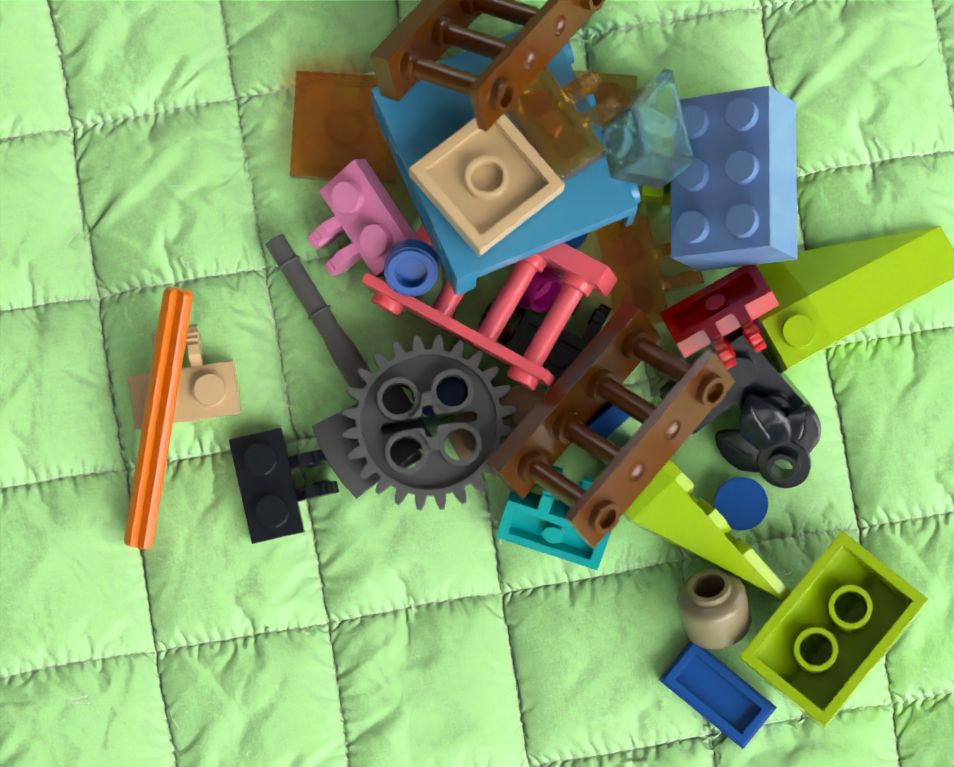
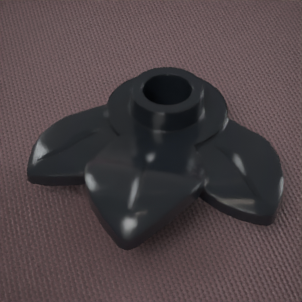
[715,394,821,488]

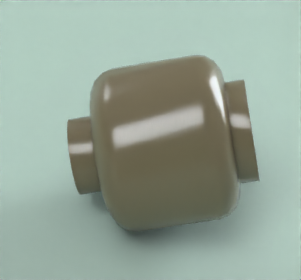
[677,569,752,650]

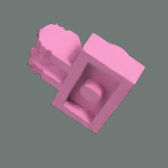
[307,159,419,277]

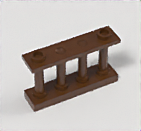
[370,0,605,132]
[486,300,735,548]

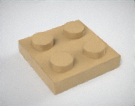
[409,114,565,257]

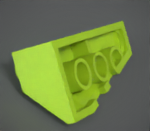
[755,226,954,372]
[595,459,791,600]

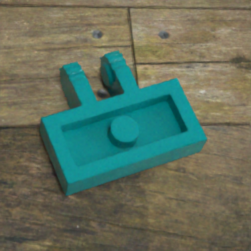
[496,465,612,570]

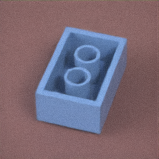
[671,85,798,271]

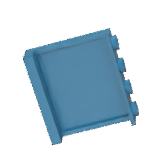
[371,30,641,296]

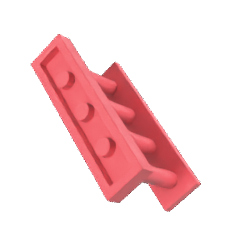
[361,223,617,391]

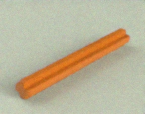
[124,287,193,549]

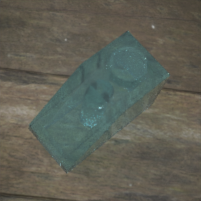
[600,68,695,189]

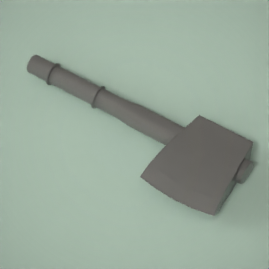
[265,234,432,499]

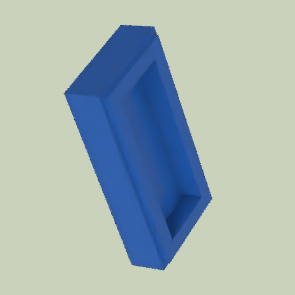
[659,641,777,749]

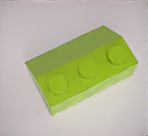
[739,531,928,730]

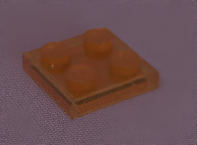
[290,71,397,184]

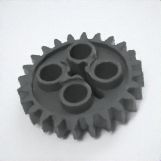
[342,335,516,511]

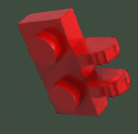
[659,264,779,369]

